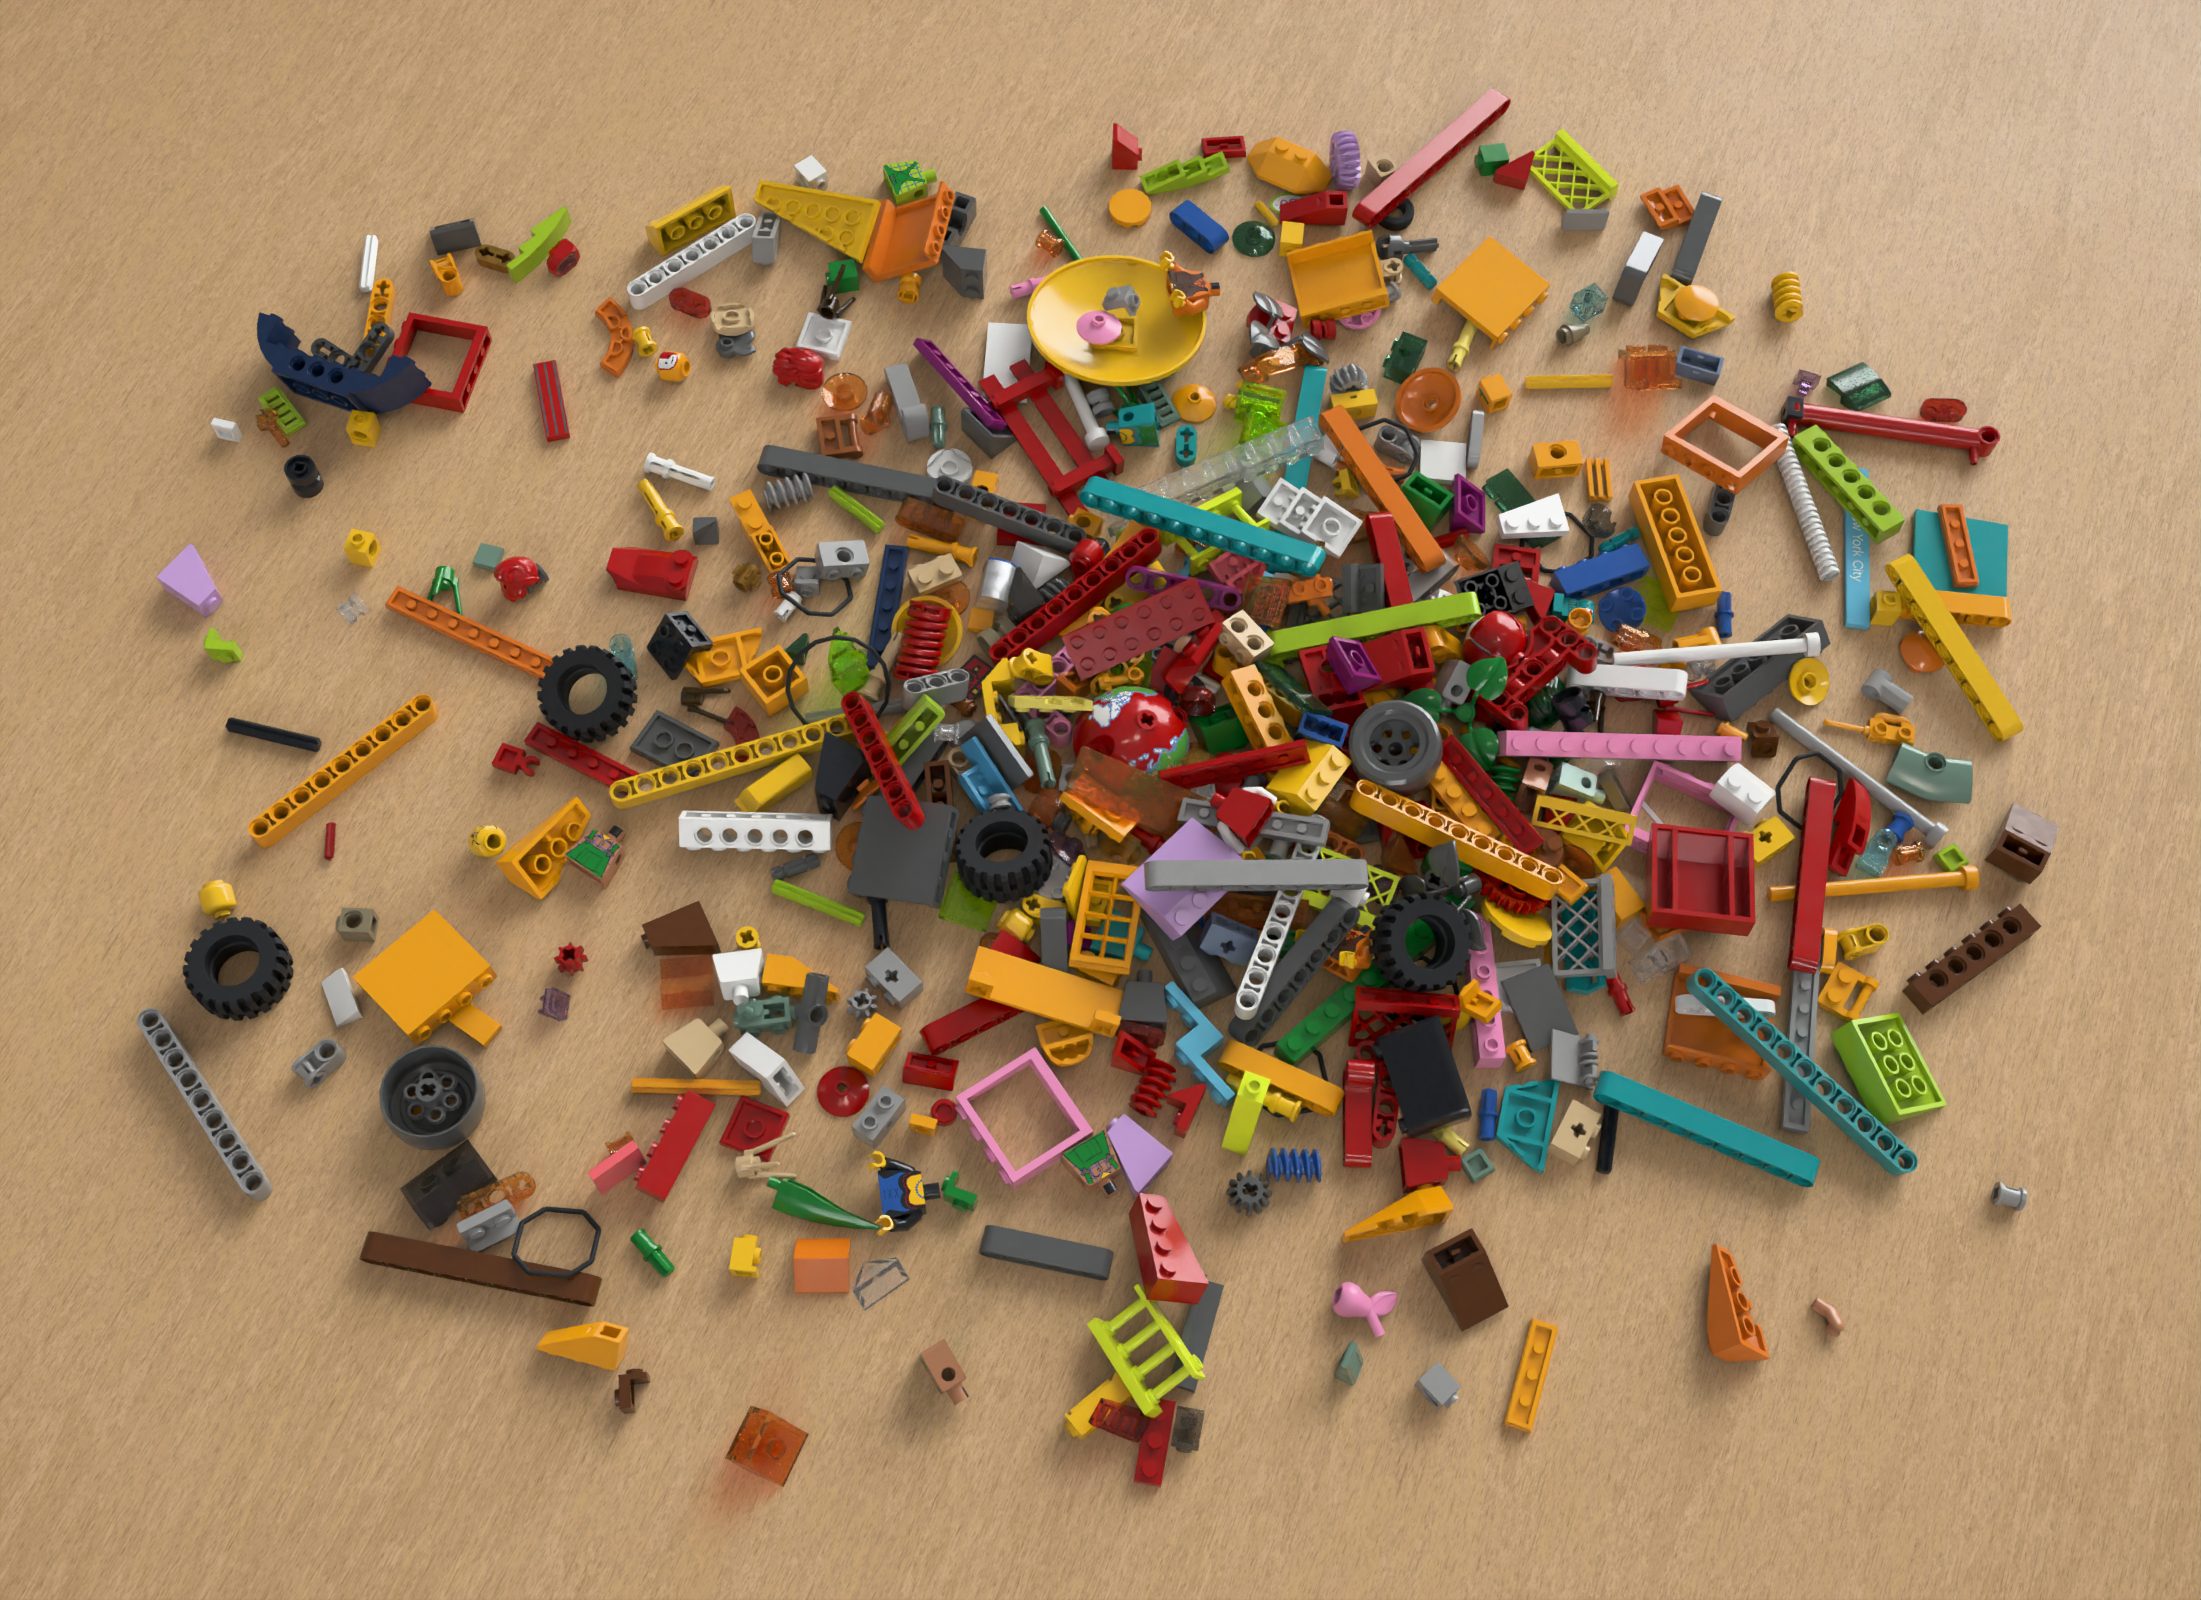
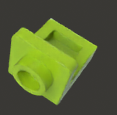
[203,628,243,663]

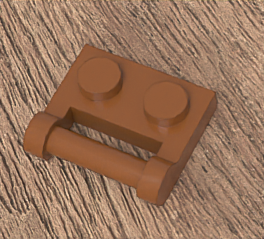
[816,413,863,459]

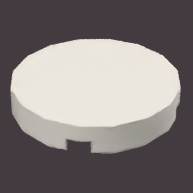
[927,448,973,484]

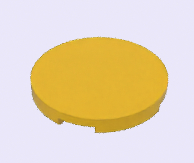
[1480,896,1552,948]

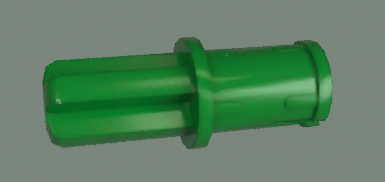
[630,1228,675,1278]

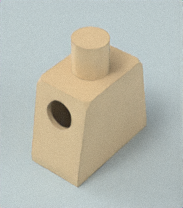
[662,1018,729,1079]

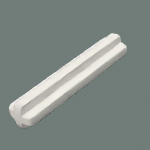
[359,235,378,293]

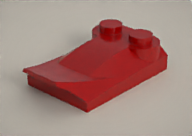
[606,547,699,601]

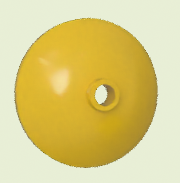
[891,595,963,666]

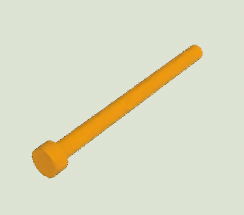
[1767,865,1980,902]

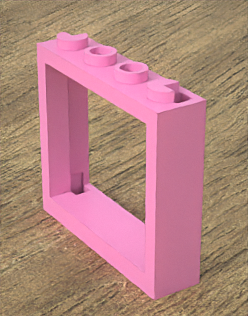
[1624,760,1739,854]
[955,1047,1093,1190]

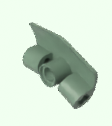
[1885,742,1973,804]

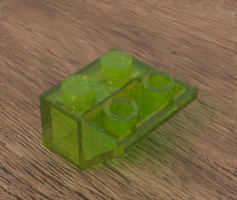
[828,626,869,696]

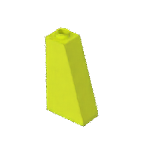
[1221,1071,1271,1156]

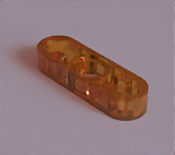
[457,1171,536,1220]

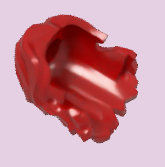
[772,347,825,390]

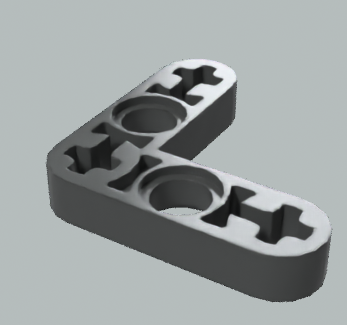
[311,322,395,375]

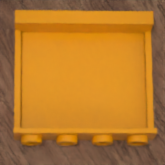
[1286,230,1390,329]
[1431,236,1550,349]
[352,909,498,1046]

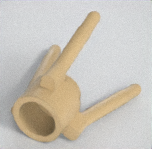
[736,1132,797,1180]

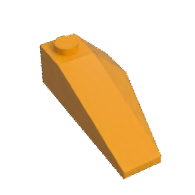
[496,796,591,900]
[1341,1184,1454,1243]

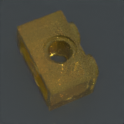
[1090,833,1142,883]

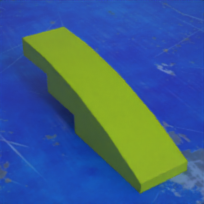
[1139,151,1231,195]
[506,206,571,284]

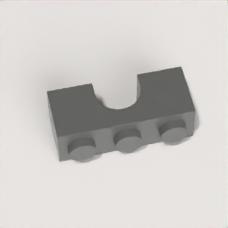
[939,191,977,260]

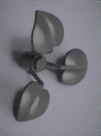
[1249,291,1330,365]
[1399,840,1487,951]

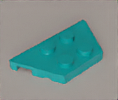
[1495,1079,1560,1174]

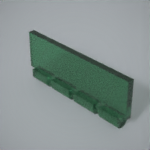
[1481,468,1563,549]
[1252,661,1334,717]

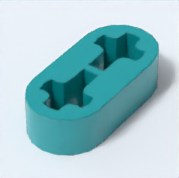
[1175,425,1197,468]

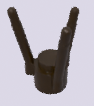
[817,264,856,320]
[681,686,734,727]
[1563,689,1606,733]

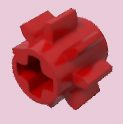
[554,942,588,976]

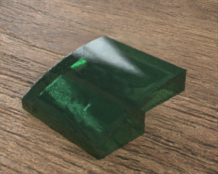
[1826,362,1892,411]

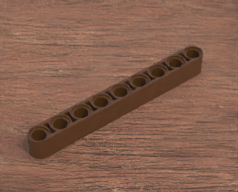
[359,1231,602,1307]

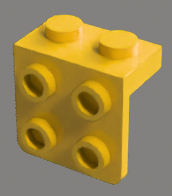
[1062,855,1118,927]

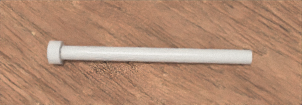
[1029,299,1110,451]
[1612,632,1821,666]

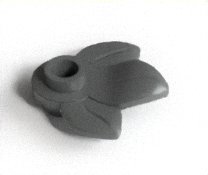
[716,330,756,358]

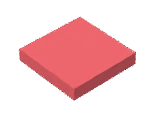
[588,1141,647,1195]

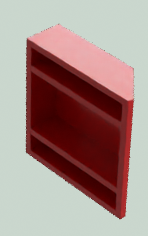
[1646,823,1756,937]

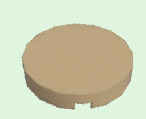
[710,303,755,336]

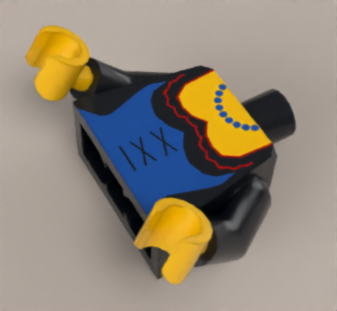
[867,1151,941,1236]

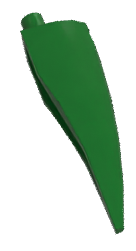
[767,1176,880,1230]

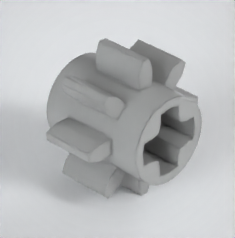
[847,988,878,1021]

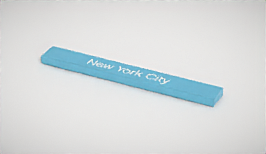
[1843,468,1870,630]

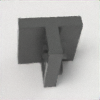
[1342,563,1385,613]

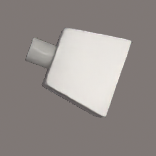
[713,948,765,1005]

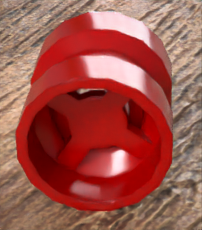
[1310,318,1336,341]

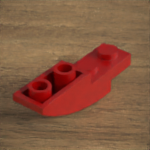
[1828,778,1871,877]

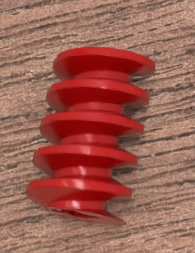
[1128,1058,1177,1118]

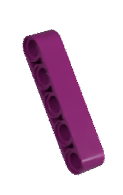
[1125,566,1241,611]

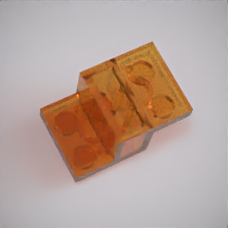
[1618,344,1682,390]

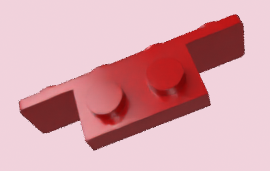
[1163,609,1227,694]

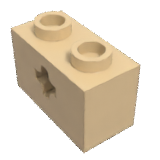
[1547,1100,1601,1166]

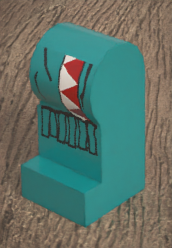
[1549,593,1595,625]

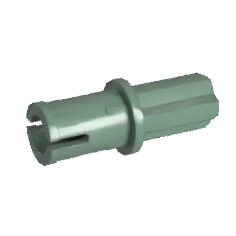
[929,405,947,449]

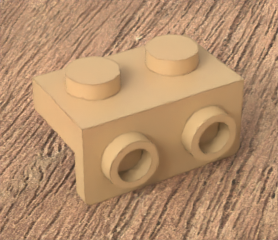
[908,553,963,596]

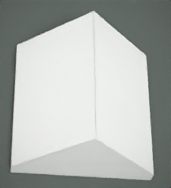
[1010,541,1070,591]

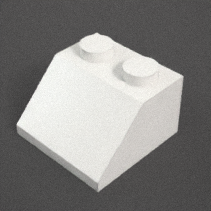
[1709,763,1776,826]

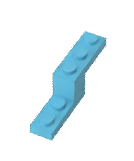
[1164,981,1235,1109]

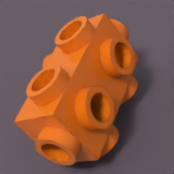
[1275,574,1334,617]

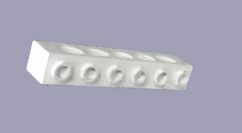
[679,811,833,853]

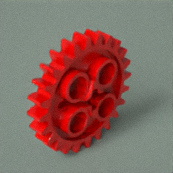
[1471,867,1549,916]

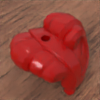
[494,556,540,602]

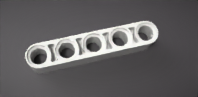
[1565,664,1688,701]

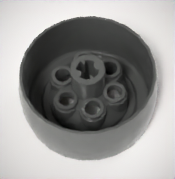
[1348,700,1443,797]
[379,1045,486,1151]

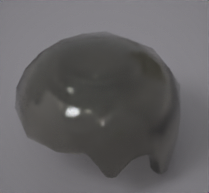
[1582,503,1617,539]

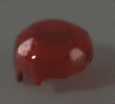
[1179,685,1216,716]

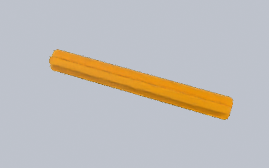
[631,1078,761,1096]

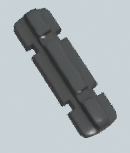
[770,853,820,881]

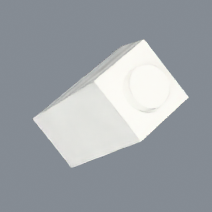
[728,1032,805,1107]

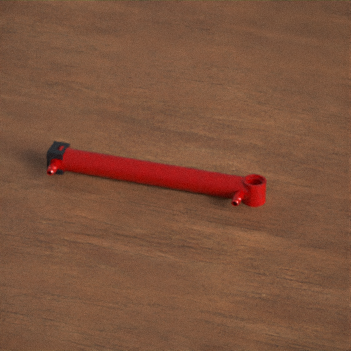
[1781,396,2001,466]

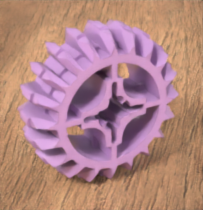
[1329,130,1361,191]

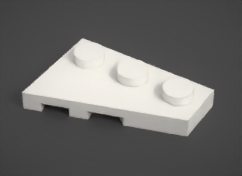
[1496,493,1570,539]

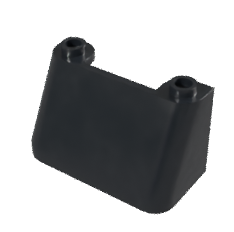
[1372,1015,1472,1138]

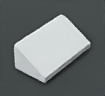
[321,968,363,1027]

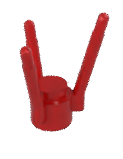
[1656,679,1714,717]

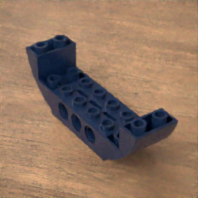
[257,312,432,414]

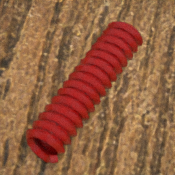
[324,822,336,861]

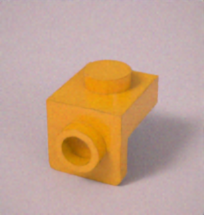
[1459,979,1503,1024]

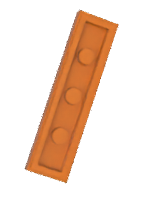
[1937,504,1980,588]

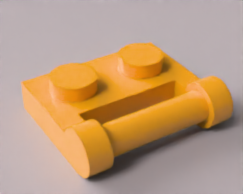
[1817,961,1879,1023]

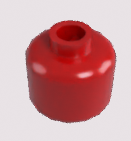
[1069,539,1105,574]

